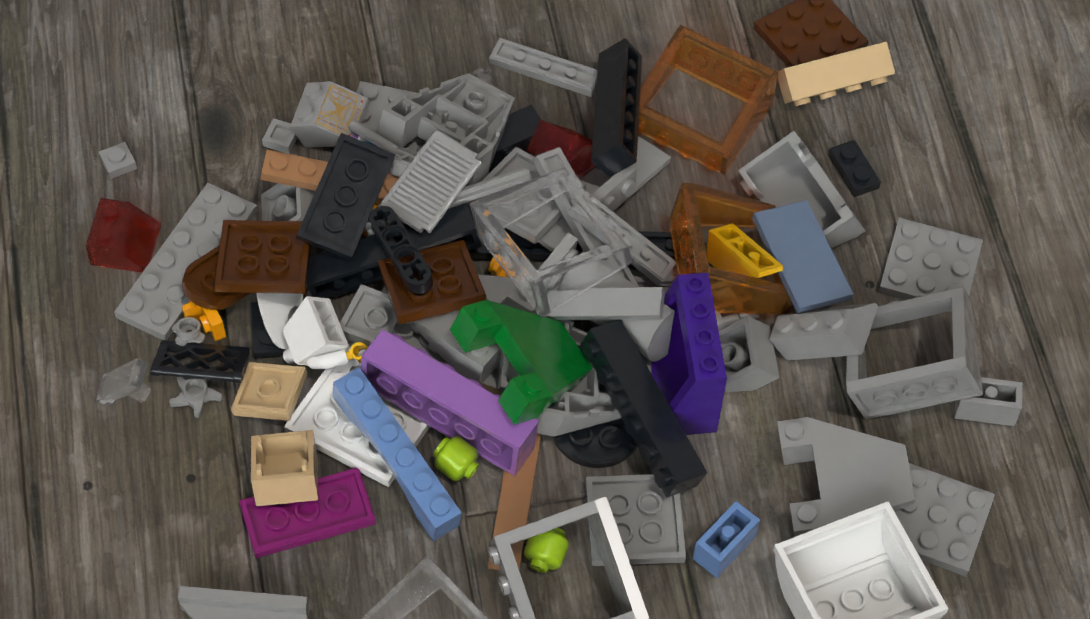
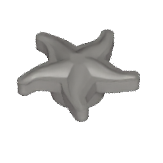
[169,377,223,418]

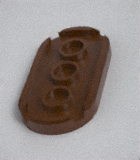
[182,245,250,310]

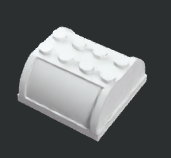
[773,501,948,619]

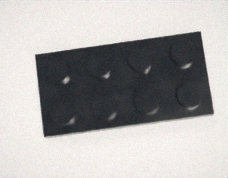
[296,133,396,260]

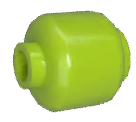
[433,436,480,482]
[524,528,569,573]

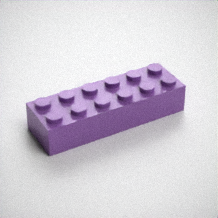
[361,329,539,476]

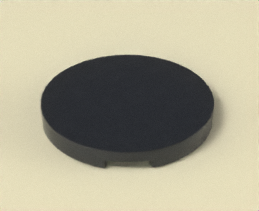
[553,418,638,468]

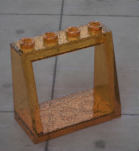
[638,25,778,175]
[669,183,792,315]

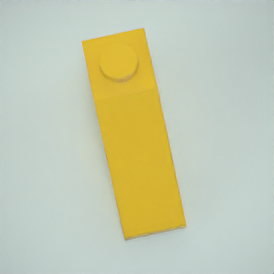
[706,223,783,278]

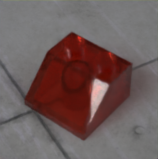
[527,119,596,177]
[86,198,161,273]

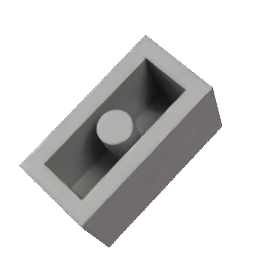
[954,377,1023,426]

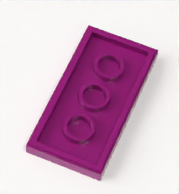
[239,468,376,559]

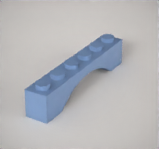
[333,368,462,542]

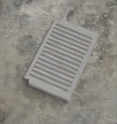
[378,129,482,233]

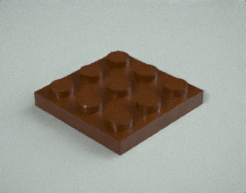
[753,0,869,67]
[215,220,311,294]
[378,240,487,325]

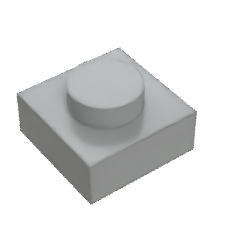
[262,118,298,154]
[99,142,137,179]

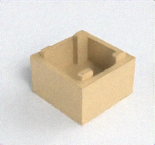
[251,430,318,506]

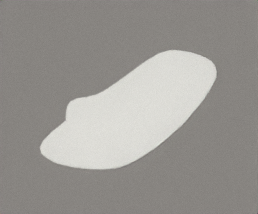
[256,284,307,349]

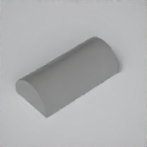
[558,251,675,361]

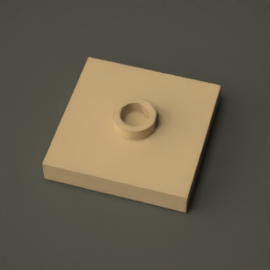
[231,362,308,421]

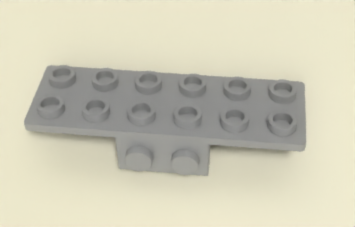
[538,136,671,252]

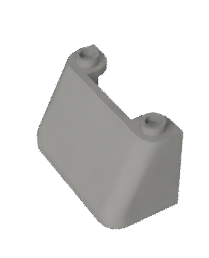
[738,131,866,249]

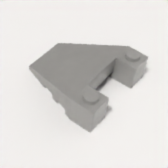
[378,73,515,186]
[408,274,546,384]
[535,313,651,437]
[777,417,915,537]

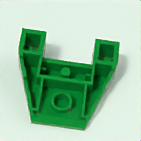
[449,300,593,425]

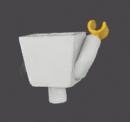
[283,296,368,369]

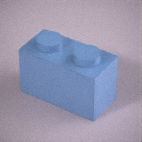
[693,501,760,578]

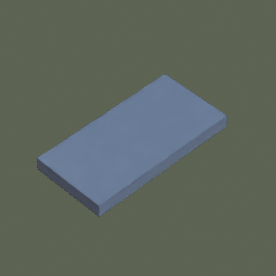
[752,200,853,314]

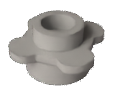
[172,317,205,346]

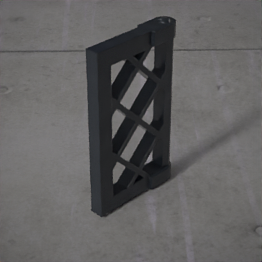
[150,340,250,383]

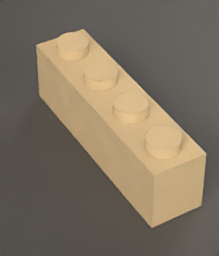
[776,41,895,107]

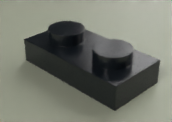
[828,140,881,197]
[251,302,284,359]

